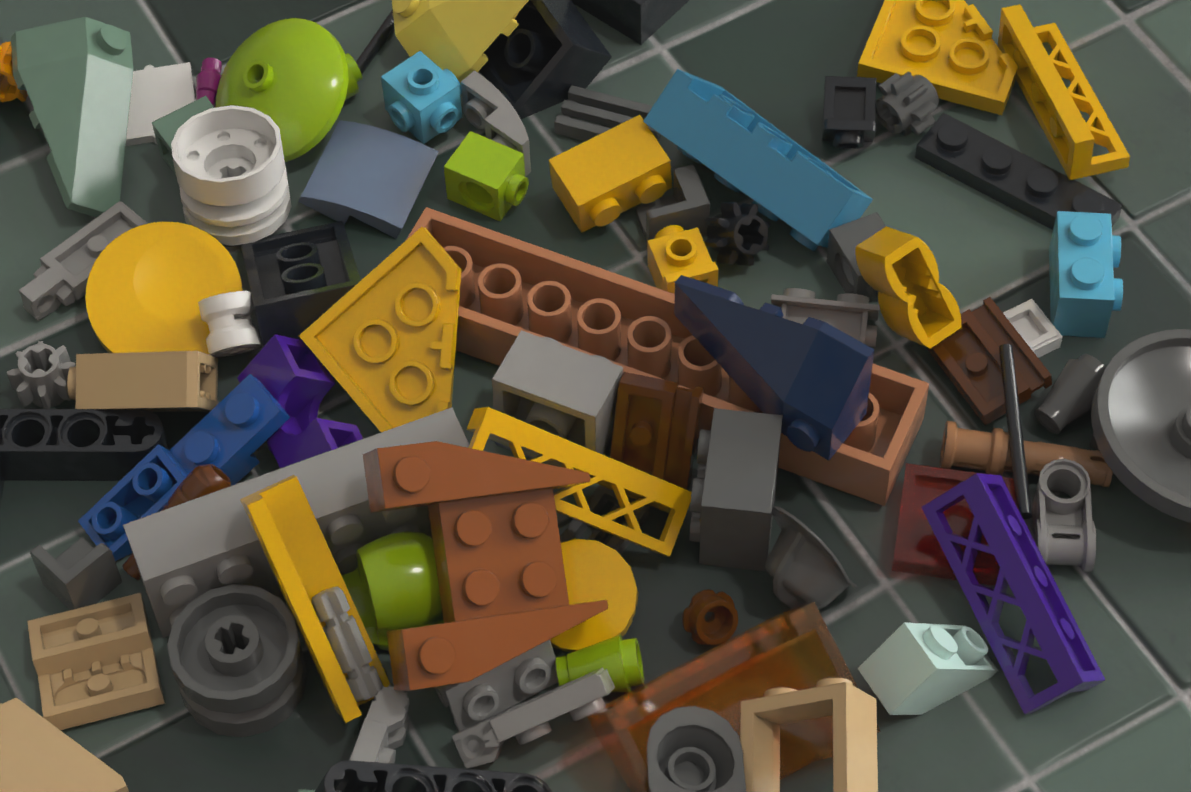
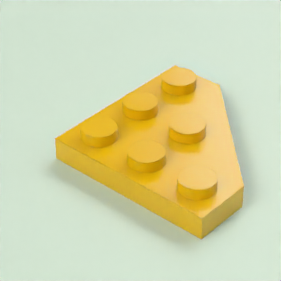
[857,0,1018,115]
[299,227,461,432]

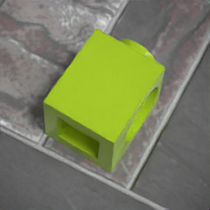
[444,131,529,222]

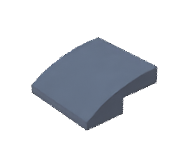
[298,120,439,239]

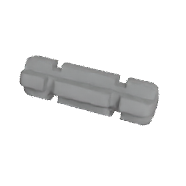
[312,586,383,702]

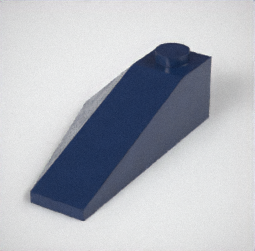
[674,275,874,461]

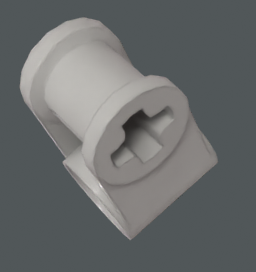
[1032,459,1096,572]

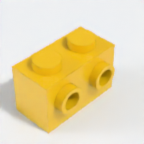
[548,115,672,233]

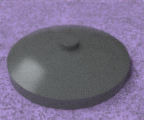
[1091,329,1191,523]

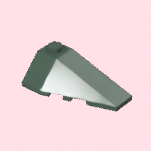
[11,17,133,218]

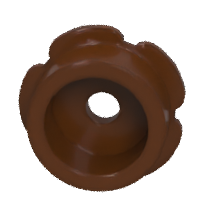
[682,589,738,645]

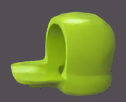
[341,531,444,651]

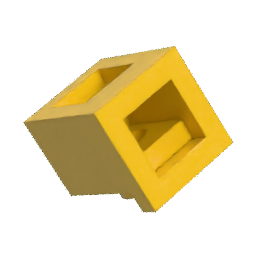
[647,225,718,294]

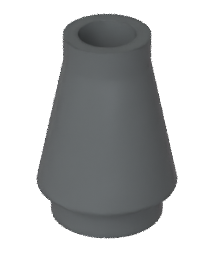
[1034,354,1106,434]

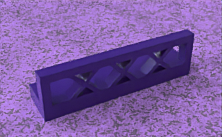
[921,473,1105,714]

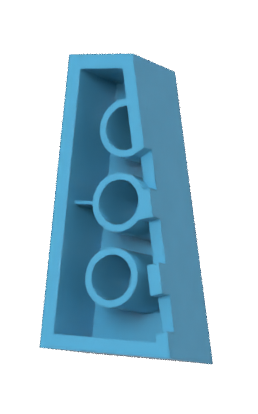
[643,69,873,251]

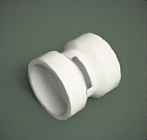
[198,291,262,357]

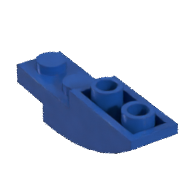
[78,374,290,561]

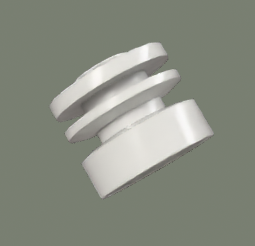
[171,105,292,246]

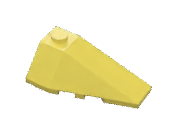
[392,0,529,84]

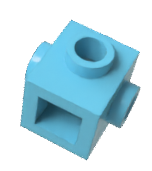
[381,51,463,144]

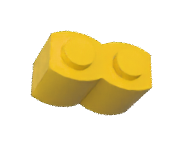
[855,226,961,349]

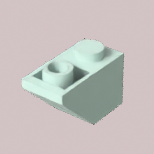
[857,622,999,715]

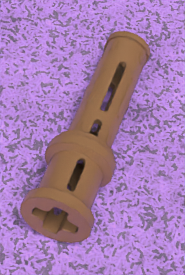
[939,421,1113,487]

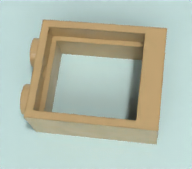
[740,678,878,792]

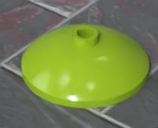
[215,18,349,162]

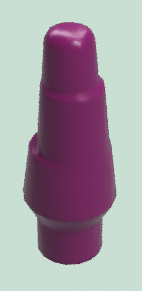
[196,58,222,107]

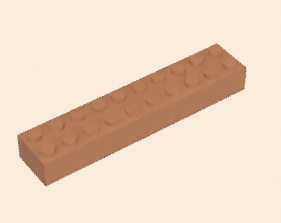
[406,207,929,506]

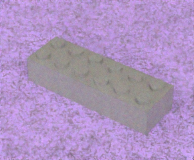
[123,407,469,638]

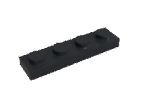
[915,112,1122,230]

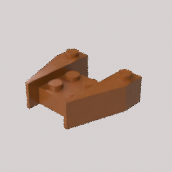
[363,441,608,691]

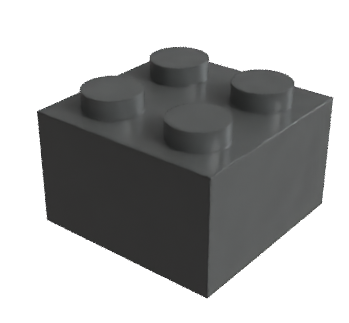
[689,408,783,572]

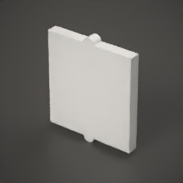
[126,62,196,146]

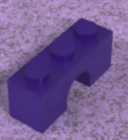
[237,334,363,468]

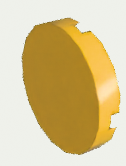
[550,539,639,653]

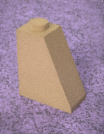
[67,351,218,412]
[0,698,129,792]

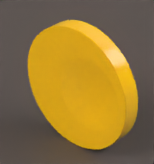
[85,222,243,354]

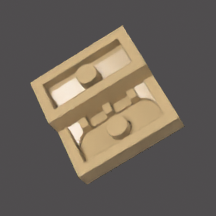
[27,593,165,730]

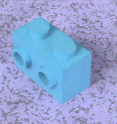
[1049,211,1123,338]

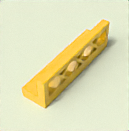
[998,4,1130,180]
[466,407,692,557]
[240,475,391,723]

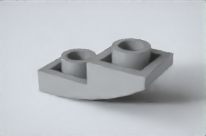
[461,70,531,177]

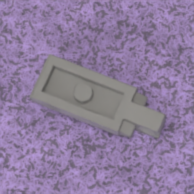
[19,201,148,321]
[452,667,615,769]

